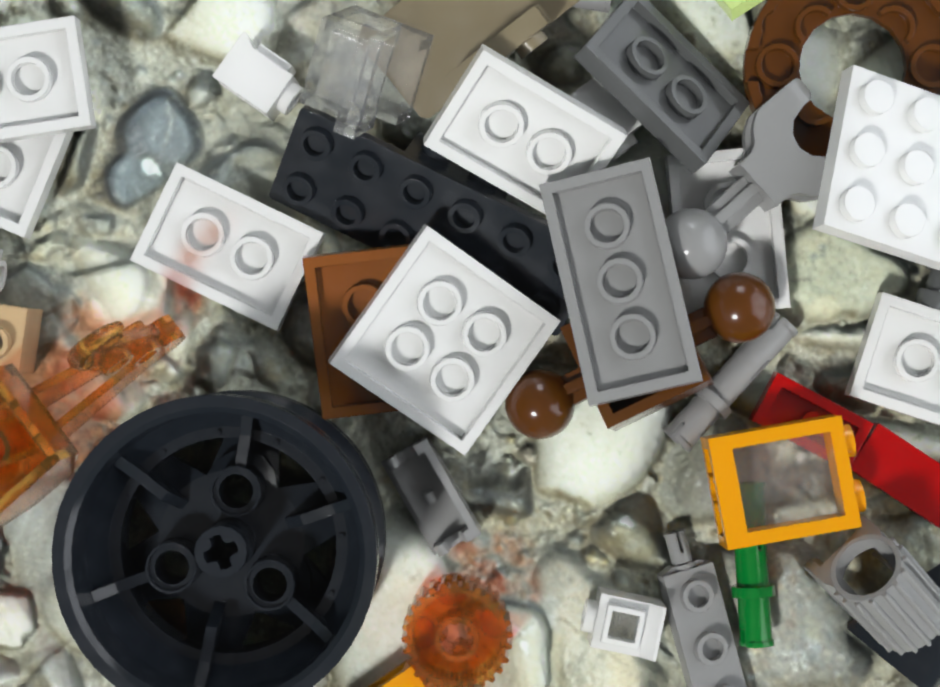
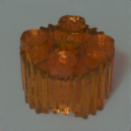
[401,573,513,687]

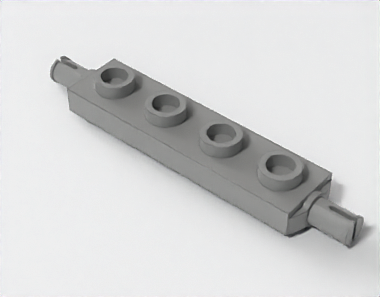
[657,528,747,687]

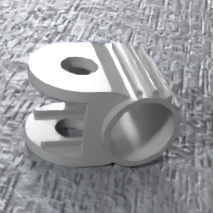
[803,514,940,656]

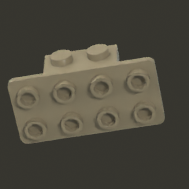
[362,0,580,118]

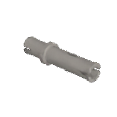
[663,311,798,453]

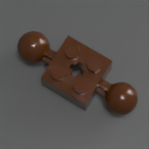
[505,272,776,439]

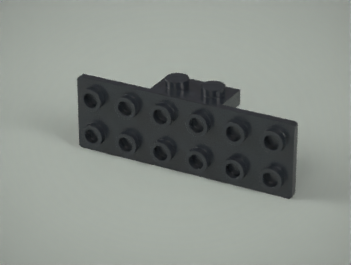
[269,105,569,336]

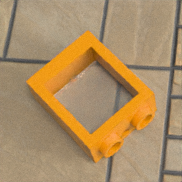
[700,414,866,551]

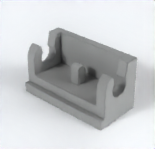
[381,435,481,557]

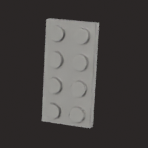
[539,157,703,407]

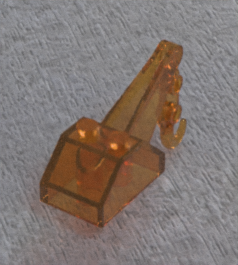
[0,315,186,528]

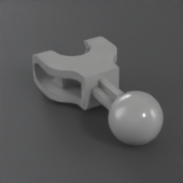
[665,78,826,280]

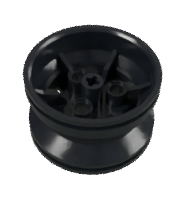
[52,390,386,687]

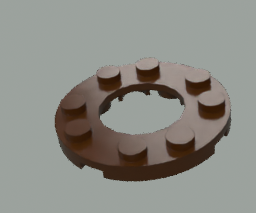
[742,0,940,156]

